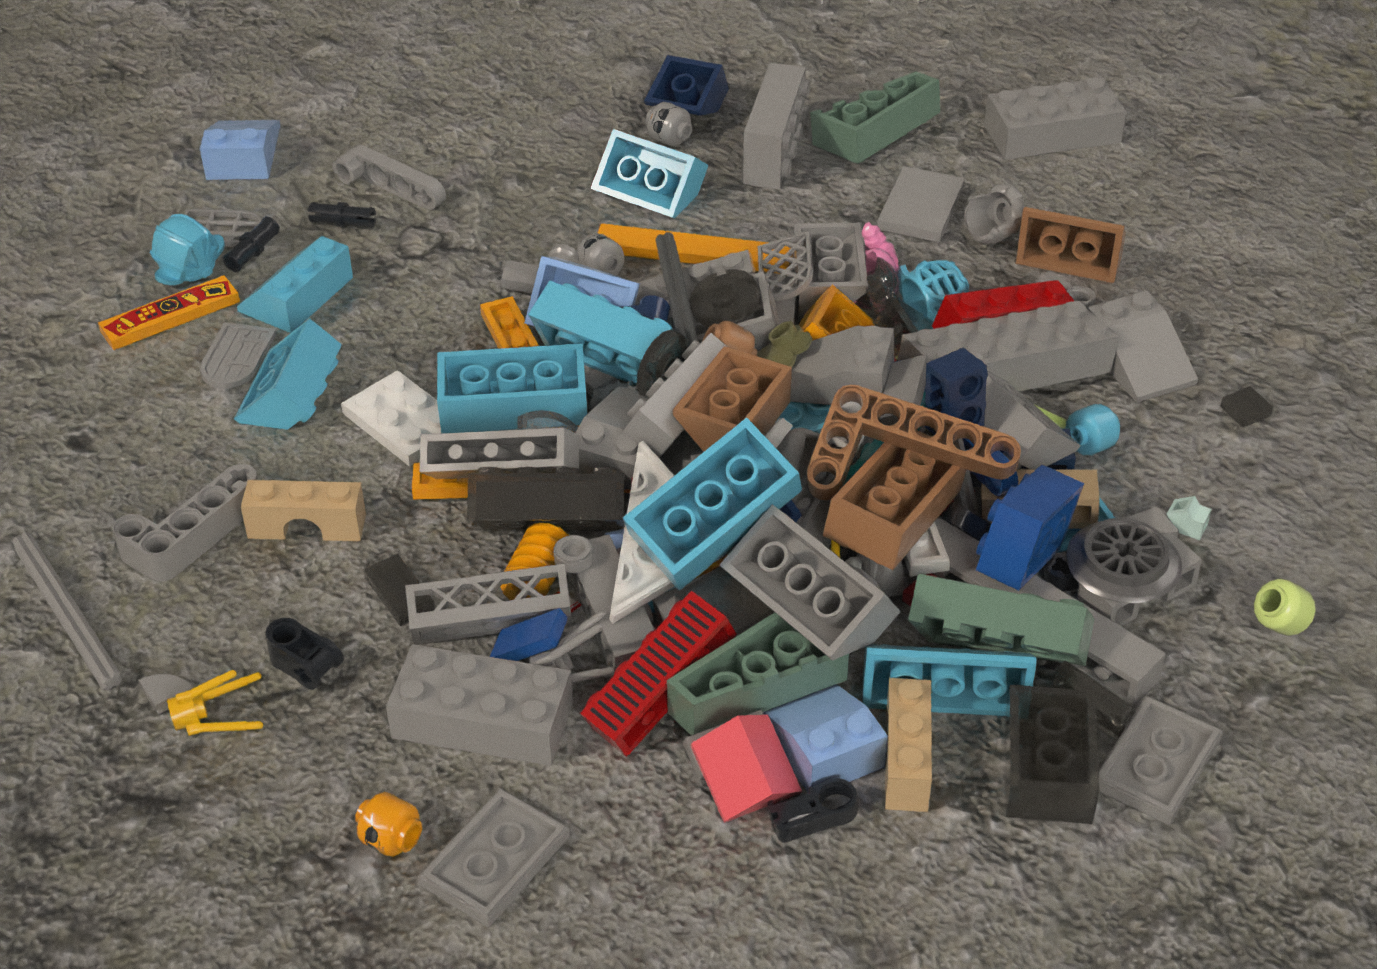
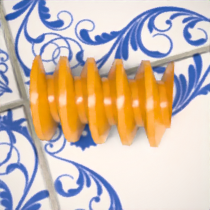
[500,522,569,600]

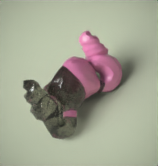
[853,222,909,331]

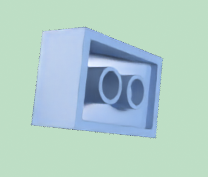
[200,120,280,180]
[525,256,640,326]
[763,684,888,793]

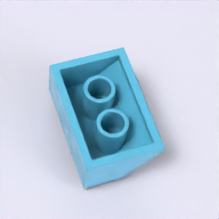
[591,129,709,219]
[237,236,353,333]
[234,318,342,430]

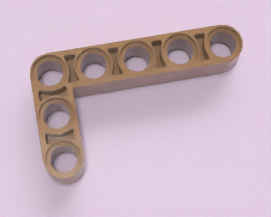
[807,384,1021,501]

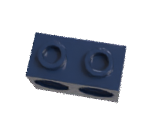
[925,347,988,433]

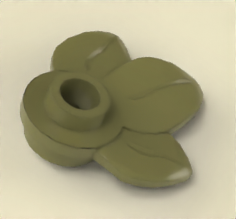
[757,321,812,367]

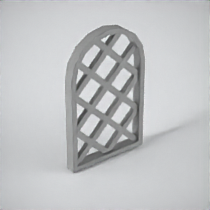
[758,231,813,301]

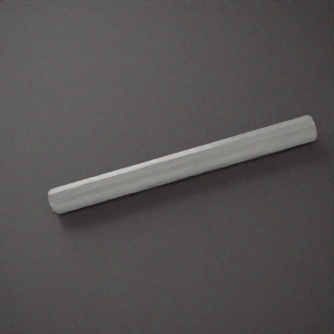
[12,532,122,690]

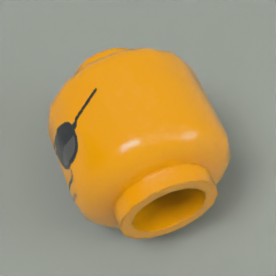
[355,792,423,857]

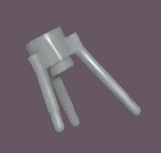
[529,610,616,683]

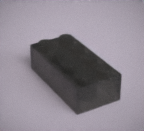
[467,467,627,531]

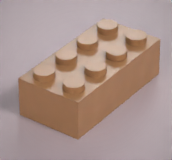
[823,430,967,570]

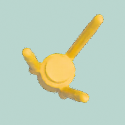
[167,670,263,736]

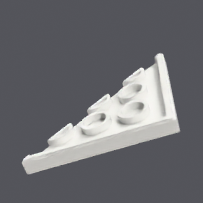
[609,441,734,624]

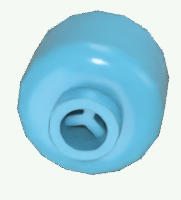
[1065,404,1120,455]

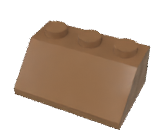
[1016,207,1126,283]
[673,346,792,452]

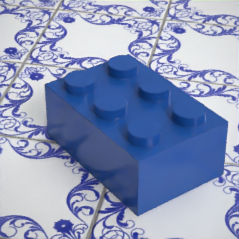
[976,465,1084,591]

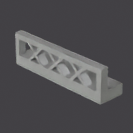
[405,564,572,645]

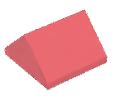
[690,715,802,823]

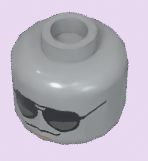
[645,102,692,147]
[576,233,624,276]

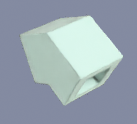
[1167,496,1212,540]

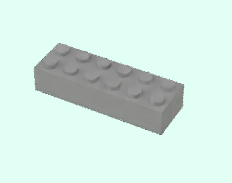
[898,301,1119,391]

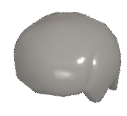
[776,427,820,481]

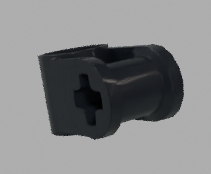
[265,618,344,690]

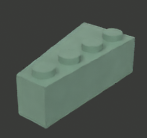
[810,71,940,164]
[908,573,1095,666]
[667,613,849,735]

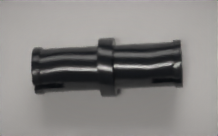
[308,202,376,228]
[223,216,280,272]

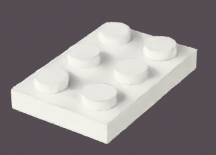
[341,370,441,467]

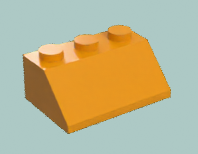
[799,284,882,341]

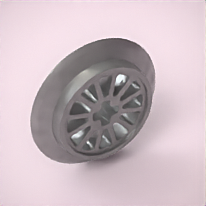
[1066,518,1182,603]

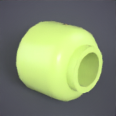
[1254,579,1315,636]

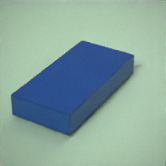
[490,608,568,661]

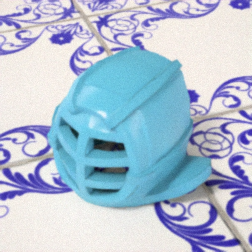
[150,214,225,286]
[898,260,969,330]

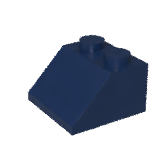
[644,55,729,116]

